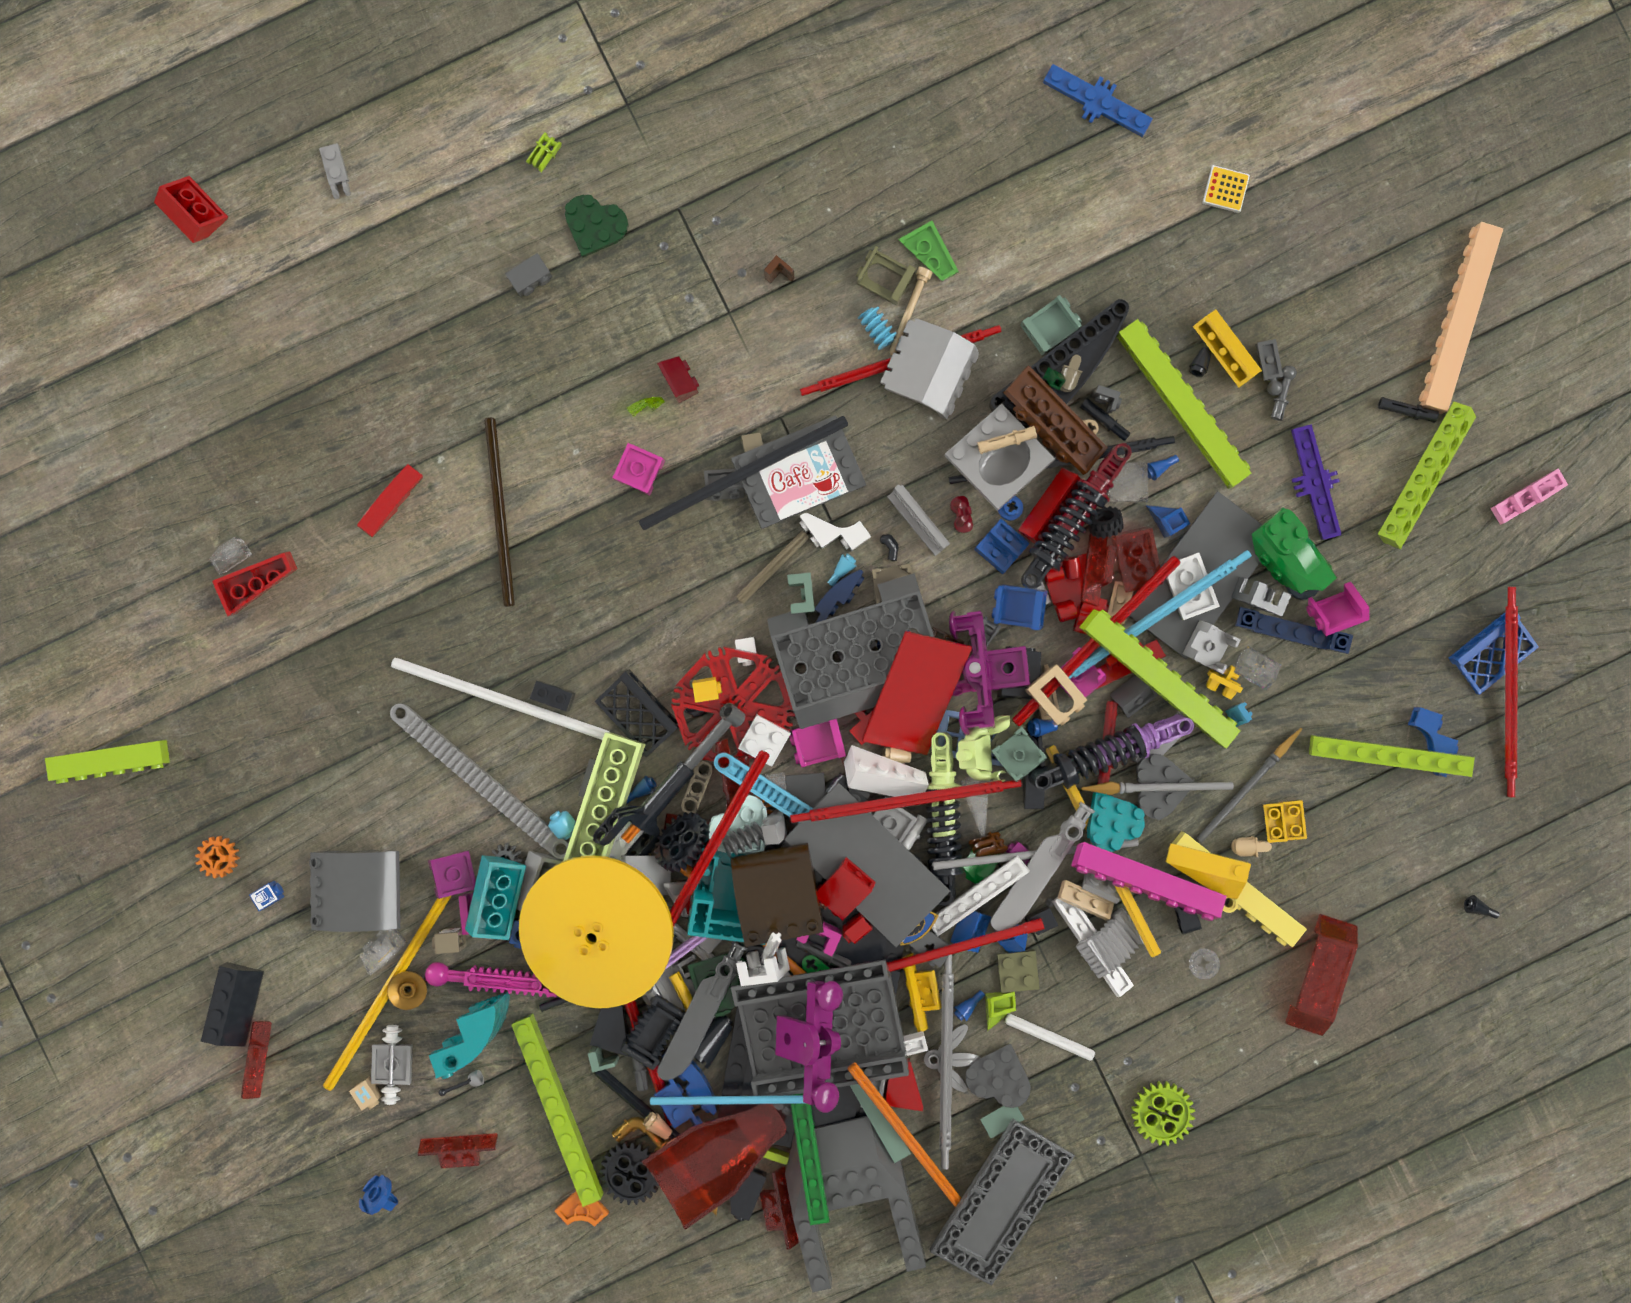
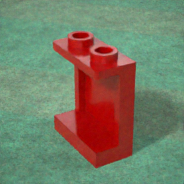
[816,857,876,921]

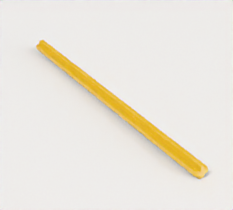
[1045,745,1161,957]
[323,895,452,1091]

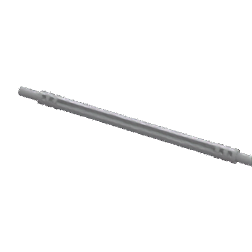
[939,955,954,1169]

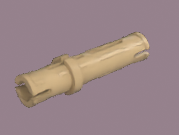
[977,426,1037,454]

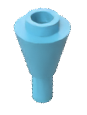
[828,554,857,586]

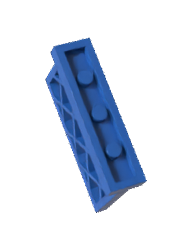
[1449,613,1539,695]

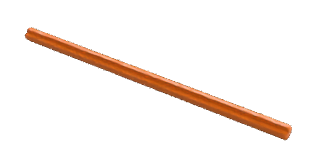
[848,1062,962,1208]

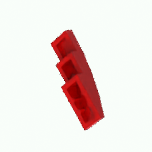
[357,464,423,537]

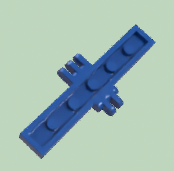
[1043,64,1153,137]

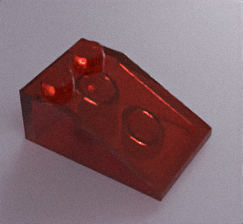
[1111,526,1163,593]

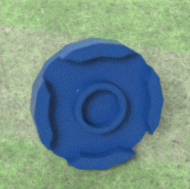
[359,1175,399,1215]

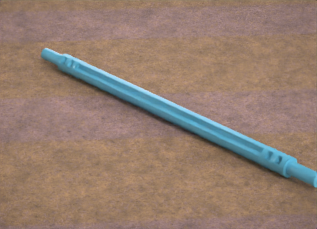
[1068,550,1252,679]

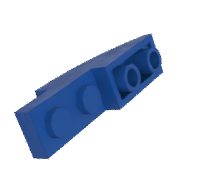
[662,1048,717,1115]

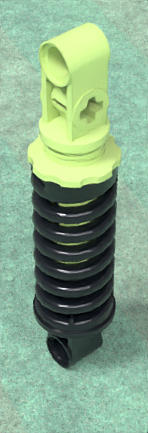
[926,732,963,906]

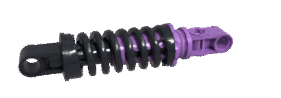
[1029,714,1194,791]

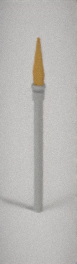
[1081,781,1234,795]

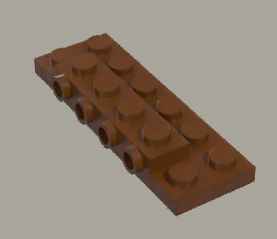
[1003,365,1108,475]

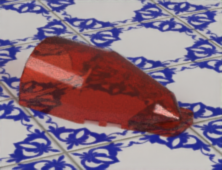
[642,1104,786,1230]

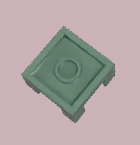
[787,572,815,614]
[992,727,1047,782]

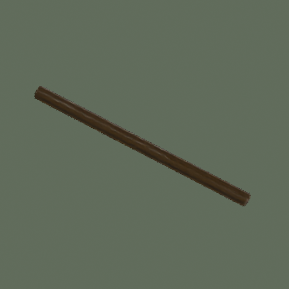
[484,417,515,607]

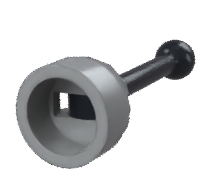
[439,1069,484,1096]

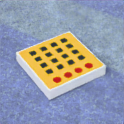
[1202,165,1250,213]

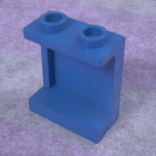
[992,584,1048,630]

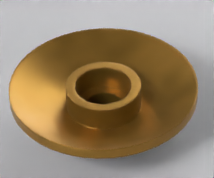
[387,971,427,1010]

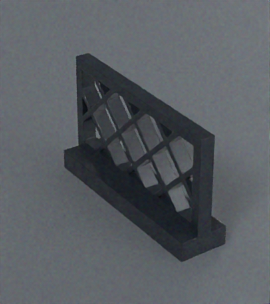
[595,669,679,757]

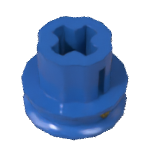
[998,496,1023,521]

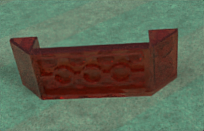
[1285,914,1358,1036]

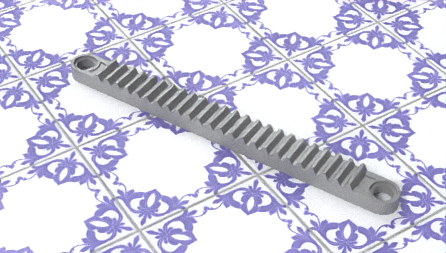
[390,704,569,859]

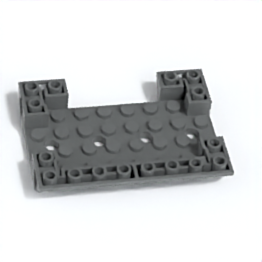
[767,573,934,729]

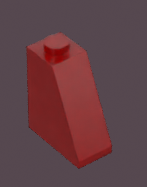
[884,1058,923,1111]

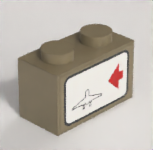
[432,927,467,954]

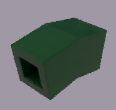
[1043,367,1066,390]

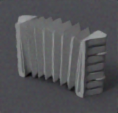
[1076,907,1144,978]

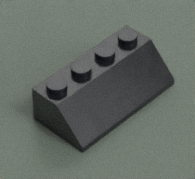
[200,962,264,1047]

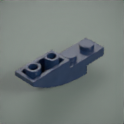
[814,570,865,623]

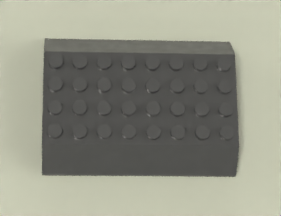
[731,960,909,1096]

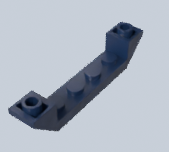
[1235,607,1353,654]

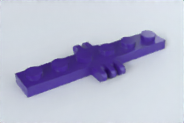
[1291,424,1342,540]

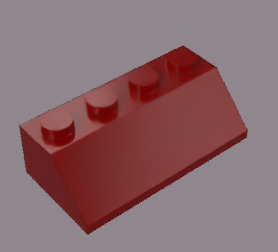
[1018,468,1088,544]

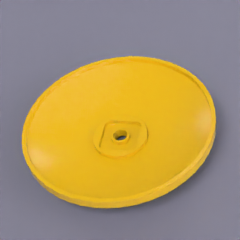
[519,856,674,1008]

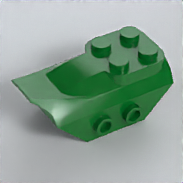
[1252,507,1337,594]

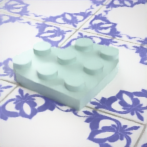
[707,794,767,854]

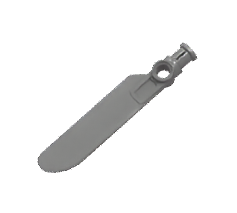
[990,801,1095,931]

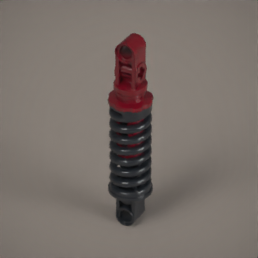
[1021,443,1132,588]

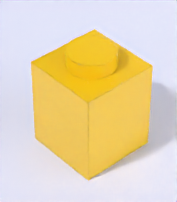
[692,677,722,703]

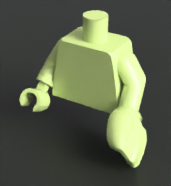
[956,715,1010,782]

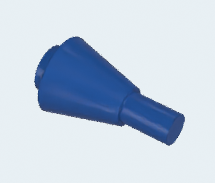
[1144,455,1179,481]
[627,776,657,804]
[954,990,985,1021]

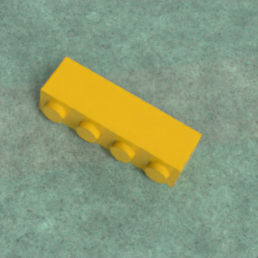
[1193,310,1262,387]

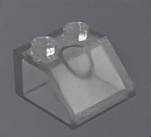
[360,929,408,976]

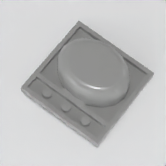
[945,404,1055,511]

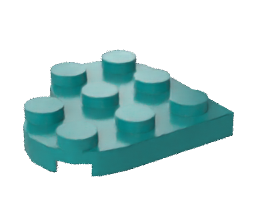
[1087,792,1145,852]

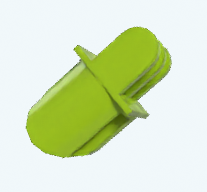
[526,132,562,173]

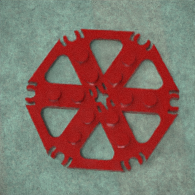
[671,646,795,766]

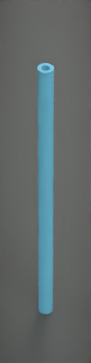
[650,1095,804,1105]

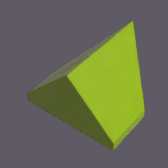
[985,992,1016,1031]

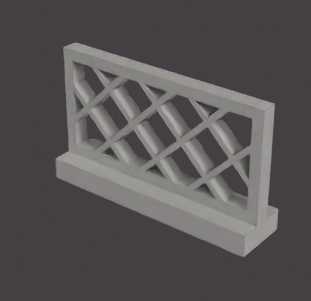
[887,484,950,556]

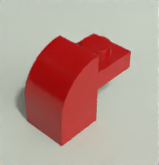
[849,710,873,745]

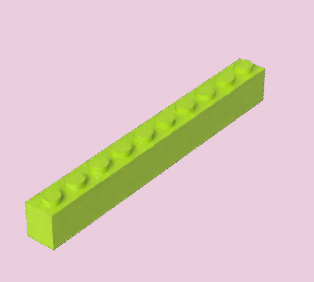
[1116,319,1252,489]
[1079,609,1240,749]
[511,1014,604,1207]

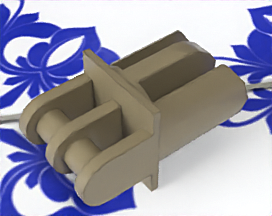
[1060,355,1082,392]

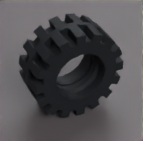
[1088,506,1124,539]

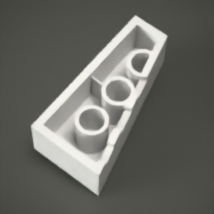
[844,745,929,797]

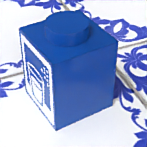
[249,881,285,911]

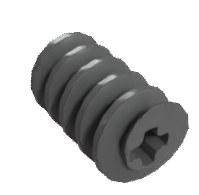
[723,822,765,858]

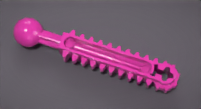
[425,962,557,998]

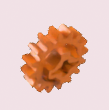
[195,836,240,878]

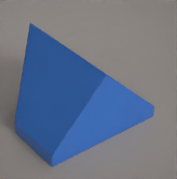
[1146,505,1191,538]

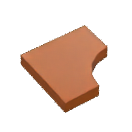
[555,1191,609,1227]

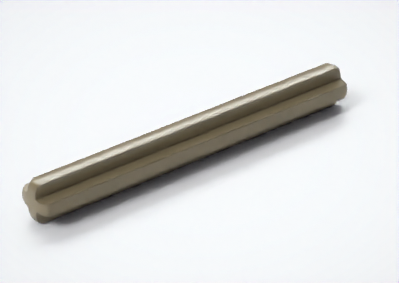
[737,531,809,603]

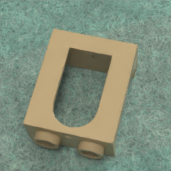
[1025,664,1087,726]

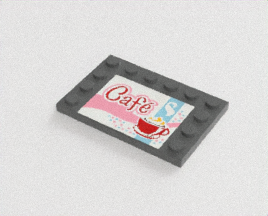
[731,415,866,530]

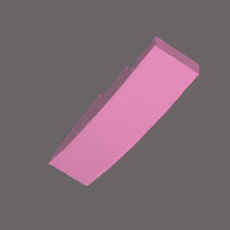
[1491,468,1568,525]

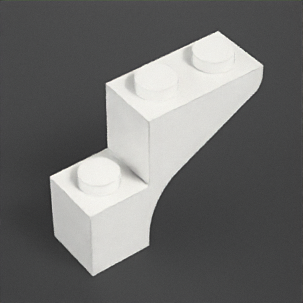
[799,513,871,551]

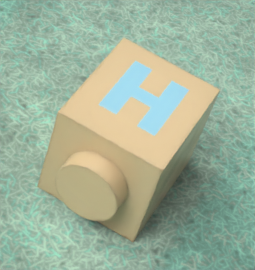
[349,1076,382,1110]

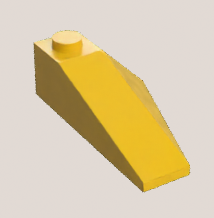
[1166,843,1251,899]

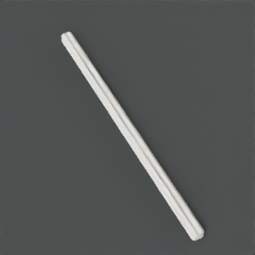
[391,658,609,740]

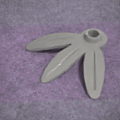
[924,1024,981,1092]

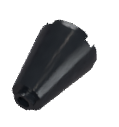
[694,1015,733,1069]

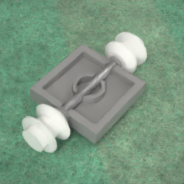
[371,1025,413,1105]

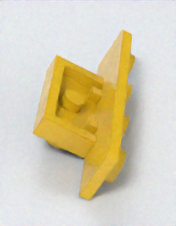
[903,953,942,1032]

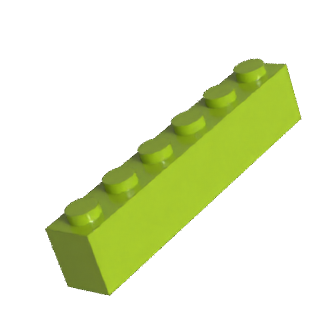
[45,740,170,784]

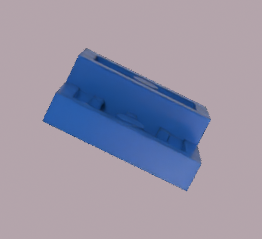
[974,519,1030,575]

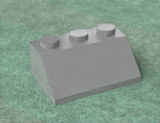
[516,851,564,911]

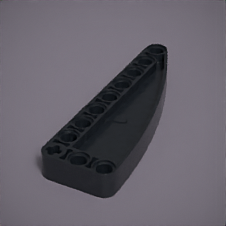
[989,299,1129,428]

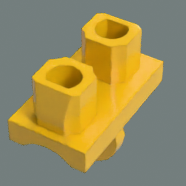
[1206,665,1243,700]

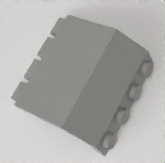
[880,318,979,420]

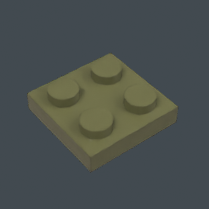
[997,950,1040,993]

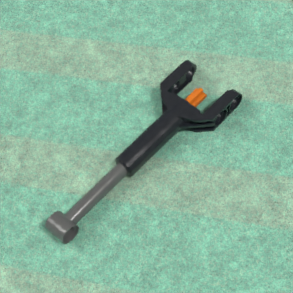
[593,703,745,856]

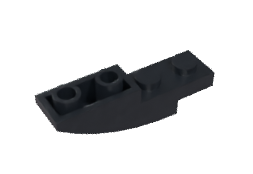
[1022,731,1045,809]

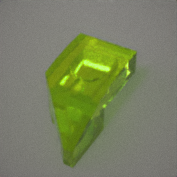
[626,397,665,417]

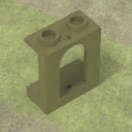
[855,246,916,306]

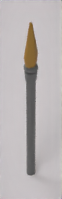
[1196,728,1302,843]

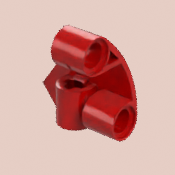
[1045,553,1096,623]

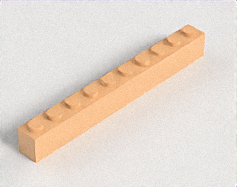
[1419,222,1504,414]

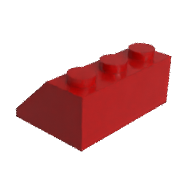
[154,176,228,243]

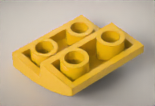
[1263,800,1307,843]

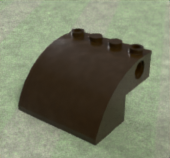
[731,843,824,947]

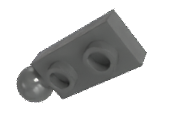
[1255,339,1283,396]

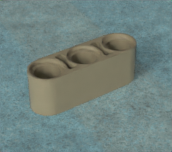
[681,760,714,814]

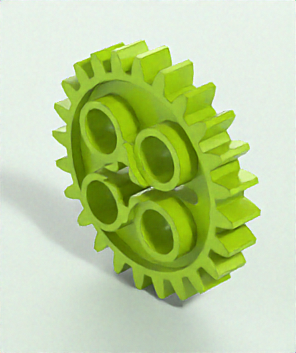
[1131,1081,1195,1146]

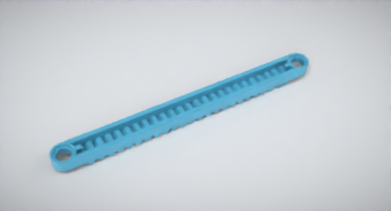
[714,752,813,823]

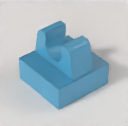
[1225,702,1252,727]

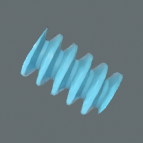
[857,306,897,350]

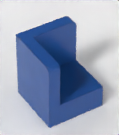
[998,924,1028,953]

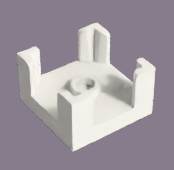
[736,947,790,986]

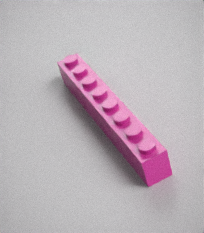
[1071,842,1227,921]

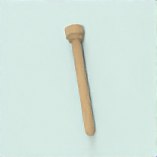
[889,267,933,355]

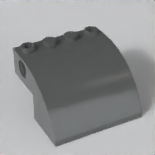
[309,849,400,932]

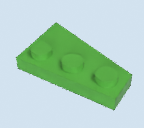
[898,221,959,282]

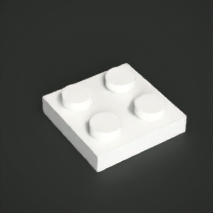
[738,714,791,766]

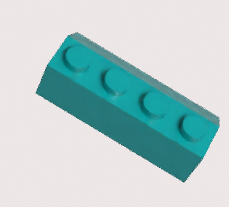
[465,855,526,940]

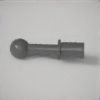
[1270,365,1297,421]

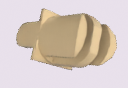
[1231,836,1272,857]

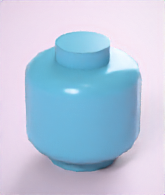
[548,811,576,840]

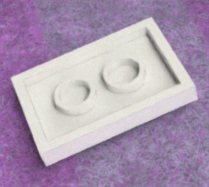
[1166,553,1220,620]

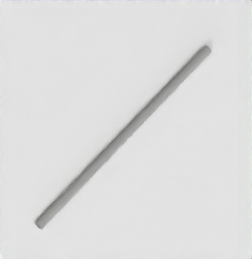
[932,839,1139,870]

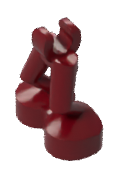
[950,496,973,533]

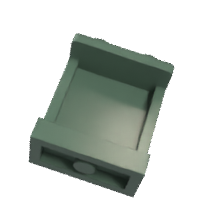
[1020,295,1082,356]

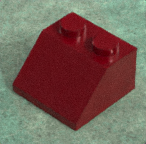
[657,356,699,403]

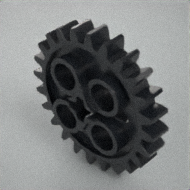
[654,812,710,872]
[600,1140,663,1205]

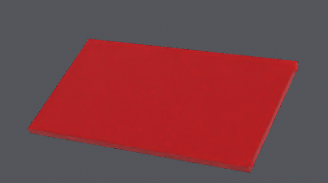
[862,631,972,755]

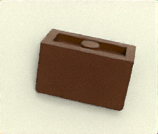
[764,255,794,284]

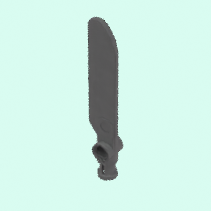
[657,941,748,1081]

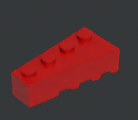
[212,551,298,617]

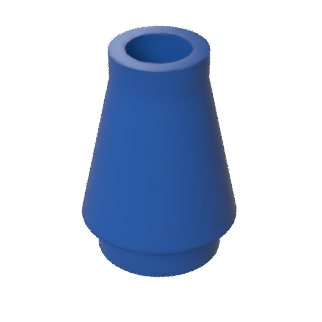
[1028,718,1058,737]

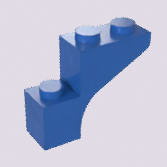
[1408,707,1458,777]

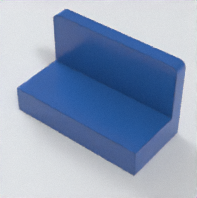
[950,911,991,953]

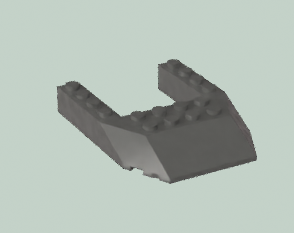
[785,1116,926,1293]

